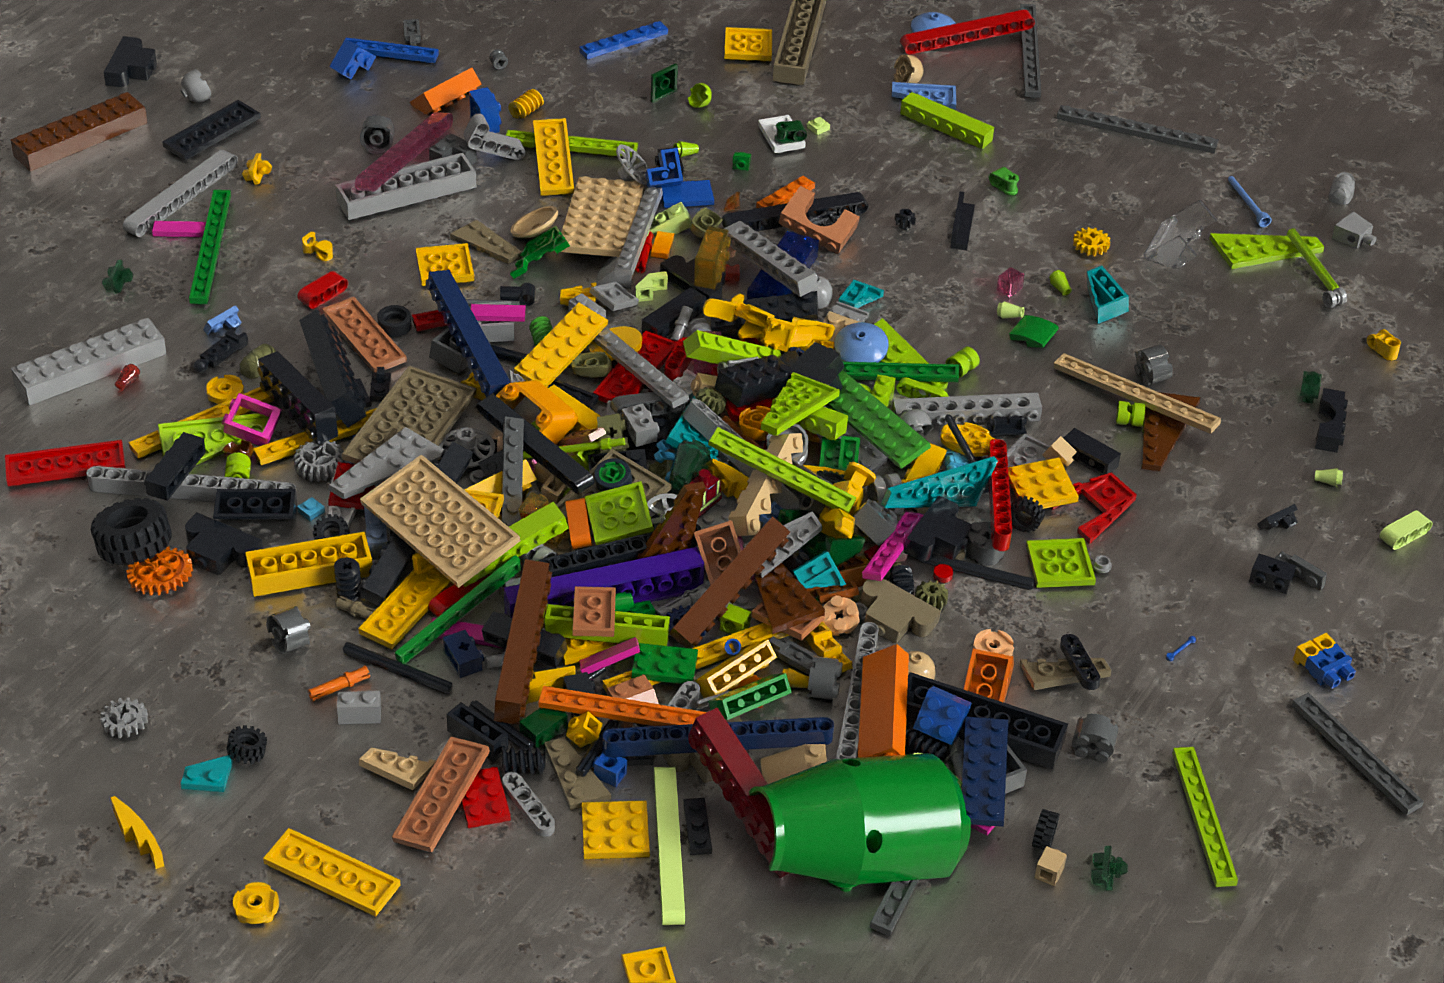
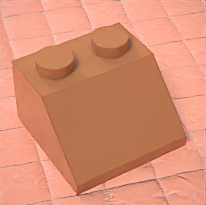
[607,675,659,728]

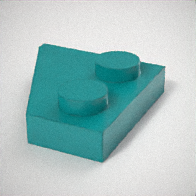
[838,280,884,308]
[792,551,846,589]
[181,755,233,792]

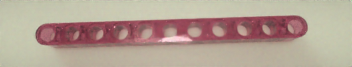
[355,112,453,192]

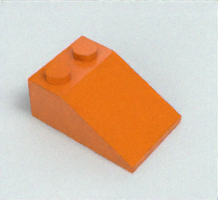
[964,648,1014,702]

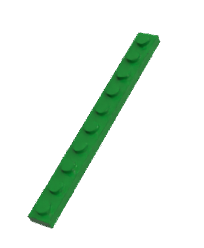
[189,190,231,304]

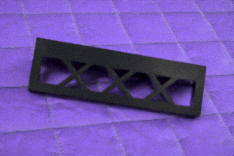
[950,191,975,250]

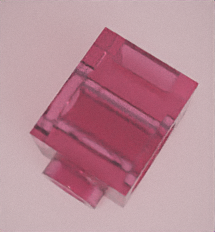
[996,267,1025,298]

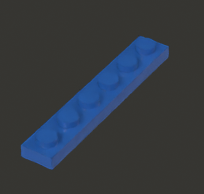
[579,21,668,60]
[345,37,439,63]

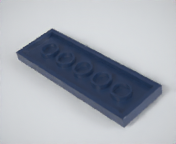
[962,717,1008,827]

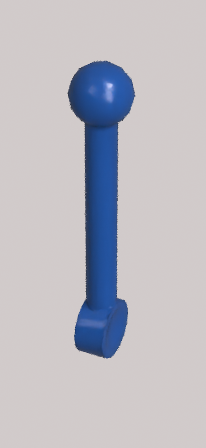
[1166,636,1196,661]

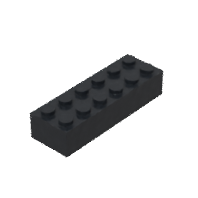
[257,351,338,445]

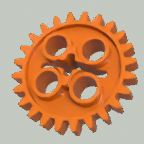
[126,546,193,596]

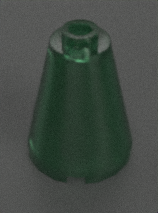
[669,440,713,490]

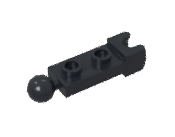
[193,327,248,373]

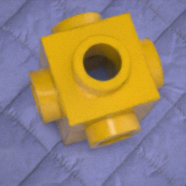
[566,711,603,748]

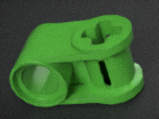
[988,167,1019,195]

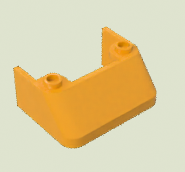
[496,380,578,444]

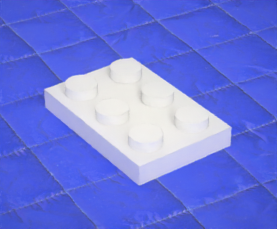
[758,115,806,153]

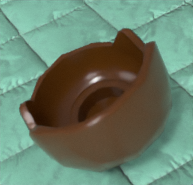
[222,439,254,458]

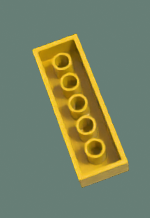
[245,531,372,596]

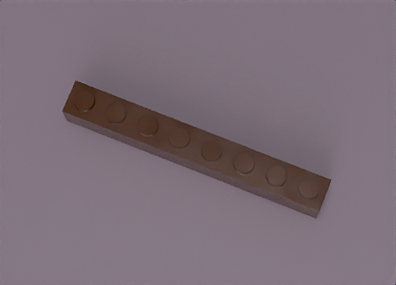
[669,516,790,648]

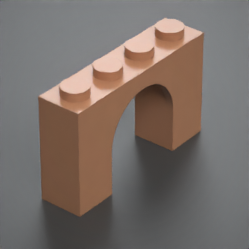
[779,186,860,254]

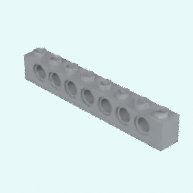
[723,221,818,297]
[892,392,1042,426]

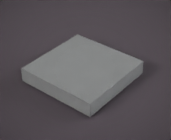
[589,281,639,311]

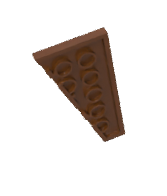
[1141,392,1201,471]
[637,481,706,559]
[754,563,825,634]

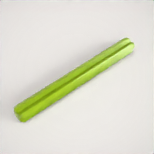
[1286,228,1339,291]

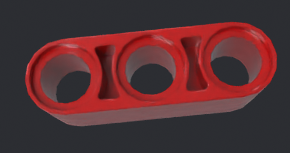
[297,271,348,309]
[664,337,693,382]

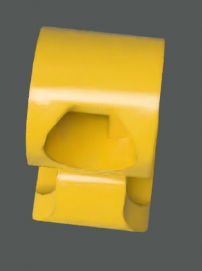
[302,232,333,261]

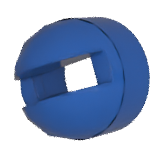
[724,639,741,656]

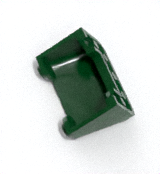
[777,509,865,567]

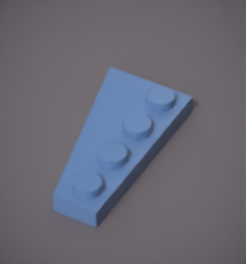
[892,82,956,110]

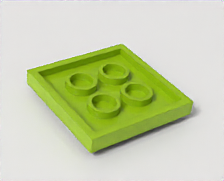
[585,481,654,545]
[1026,538,1096,588]

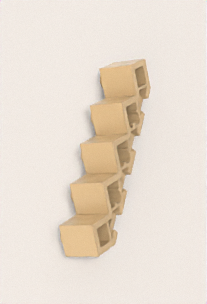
[728,433,803,536]

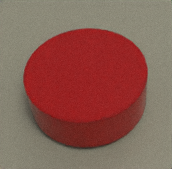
[933,564,953,583]

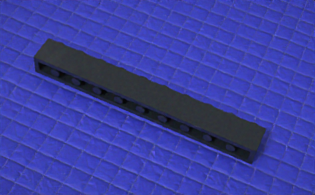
[360,442,473,606]

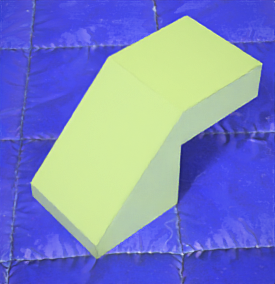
[635,271,668,302]

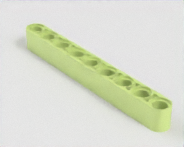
[654,767,685,925]

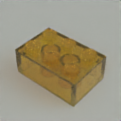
[694,226,731,289]

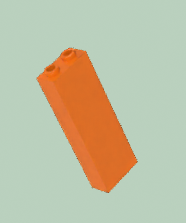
[858,644,909,758]

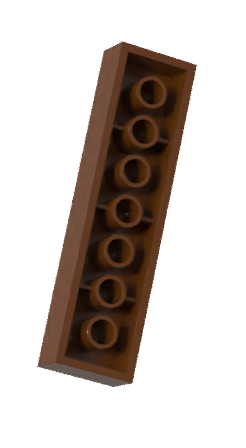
[10,92,147,172]
[494,559,552,725]

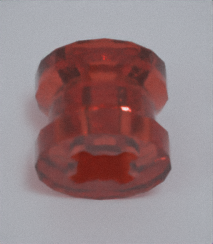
[725,264,740,282]

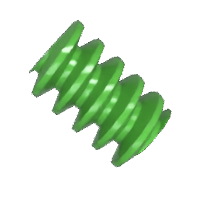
[529,316,553,346]

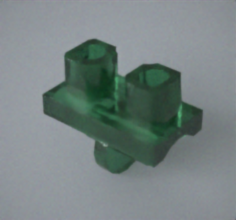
[102,259,134,294]
[1300,371,1322,404]
[1091,846,1128,891]

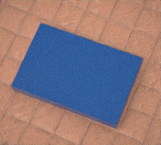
[662,180,714,208]

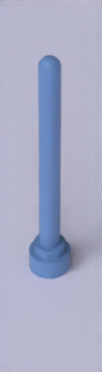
[1228,176,1272,227]

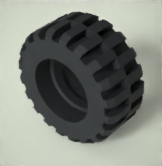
[90,498,172,565]

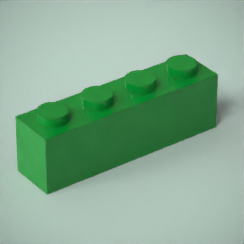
[708,673,792,720]

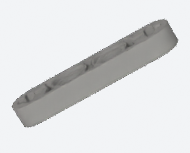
[502,772,555,837]

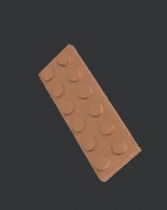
[322,297,407,372]
[392,737,490,853]

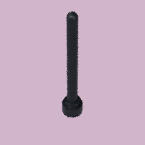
[945,414,989,494]

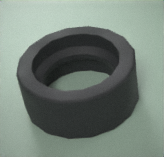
[377,305,412,337]

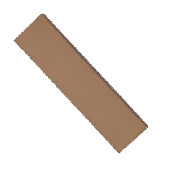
[556,427,606,447]

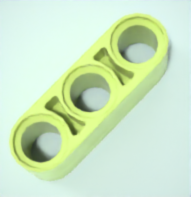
[1379,510,1433,550]

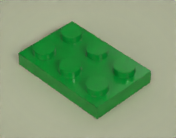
[631,643,698,684]

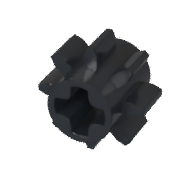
[895,209,916,230]

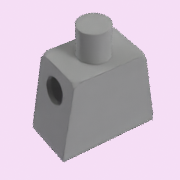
[1332,212,1377,248]

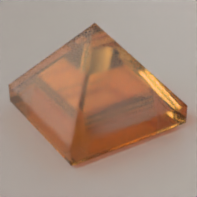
[724,192,740,211]

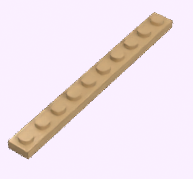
[1054,353,1221,434]

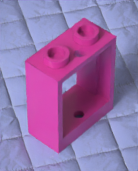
[222,393,282,446]

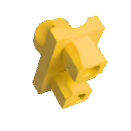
[242,153,272,185]

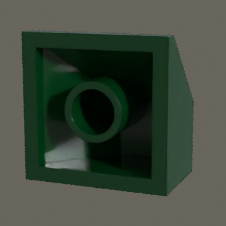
[650,63,678,103]

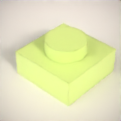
[807,117,830,135]

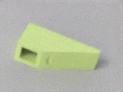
[647,202,692,236]

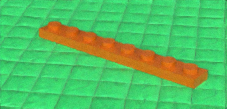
[538,686,707,726]

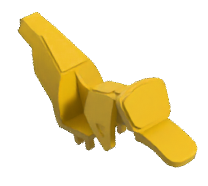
[703,294,835,352]
[818,462,876,539]

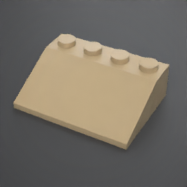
[760,744,827,784]

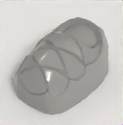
[1328,172,1355,205]

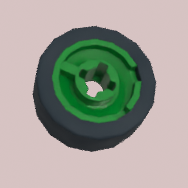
[594,458,632,492]

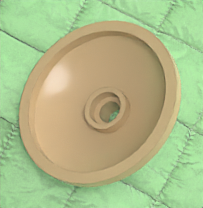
[510,206,558,238]

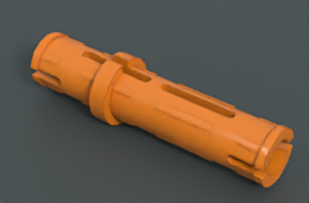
[308,666,370,702]

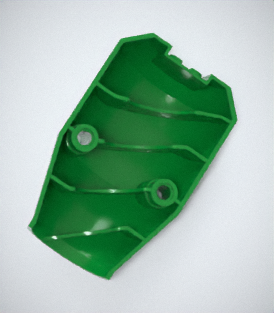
[749,753,971,885]

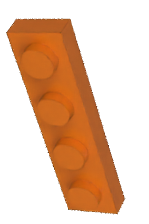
[756,176,815,208]

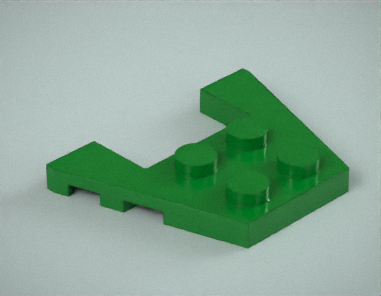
[510,225,570,279]

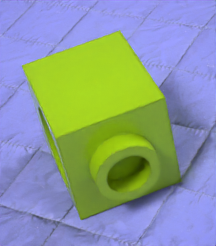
[718,603,751,634]

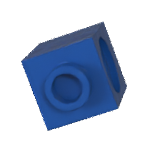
[593,753,627,787]

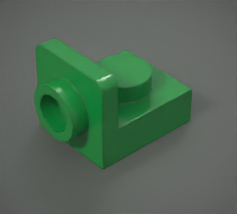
[732,152,751,171]

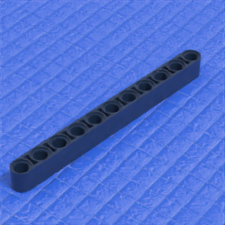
[603,717,834,757]

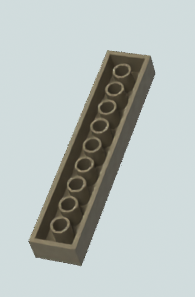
[773,0,827,85]

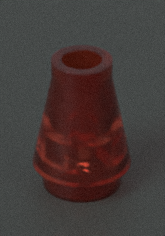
[114,363,141,391]

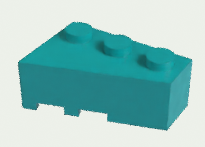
[1087,266,1129,324]

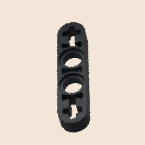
[1060,634,1100,690]

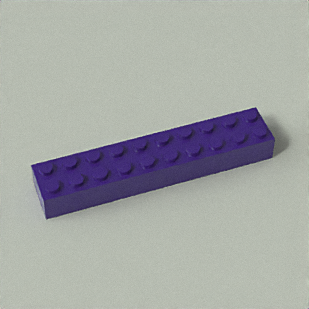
[504,547,704,625]

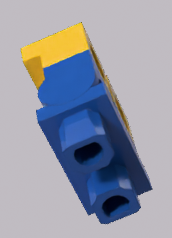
[1293,633,1356,689]

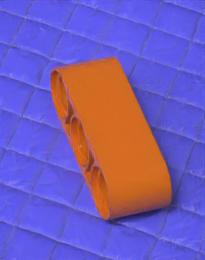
[565,498,592,549]

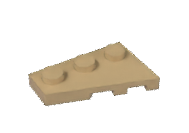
[359,747,437,790]

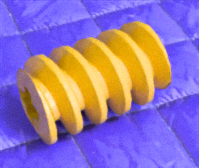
[508,89,544,119]

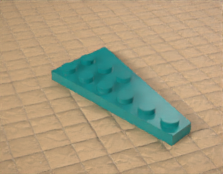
[666,396,719,465]
[881,456,998,508]

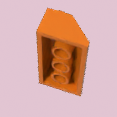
[409,68,482,115]

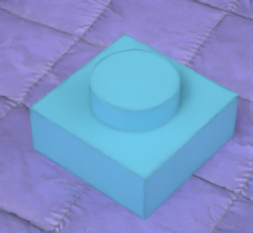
[297,497,325,521]

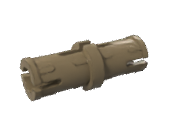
[336,596,376,620]

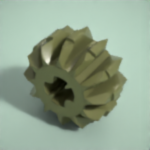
[695,387,727,416]
[915,579,948,611]

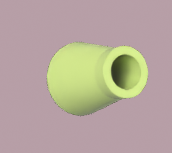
[997,301,1025,319]
[1315,468,1343,487]

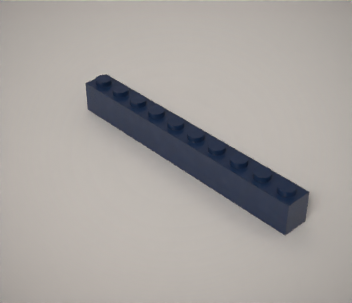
[426,270,511,397]

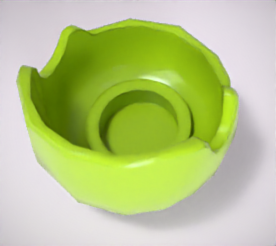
[687,83,712,108]

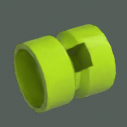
[945,346,980,378]
[1116,401,1145,427]
[224,453,251,479]

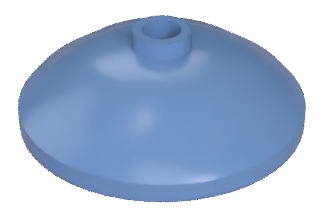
[911,12,956,33]
[834,322,889,362]

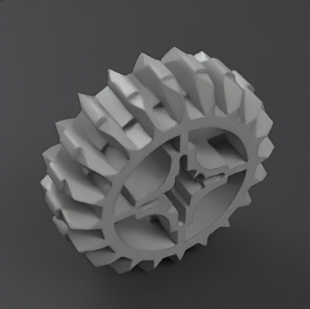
[293,440,346,483]

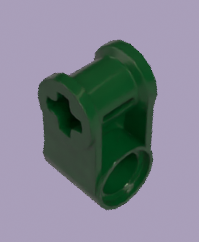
[774,120,807,144]

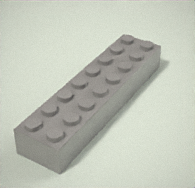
[335,153,476,220]
[11,318,166,406]

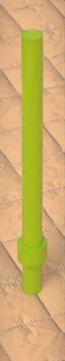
[523,438,626,459]

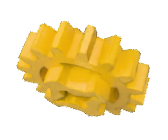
[1073,227,1110,256]

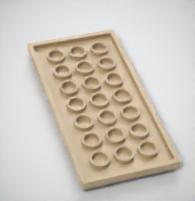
[561,176,645,257]
[360,455,521,588]

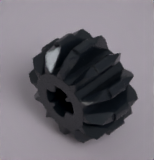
[890,564,914,595]

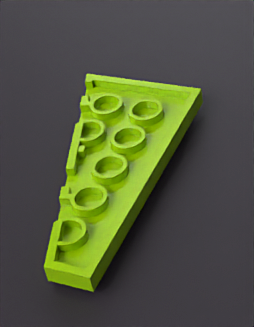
[1209,233,1324,269]
[874,318,948,390]
[761,372,840,436]
[158,413,275,465]

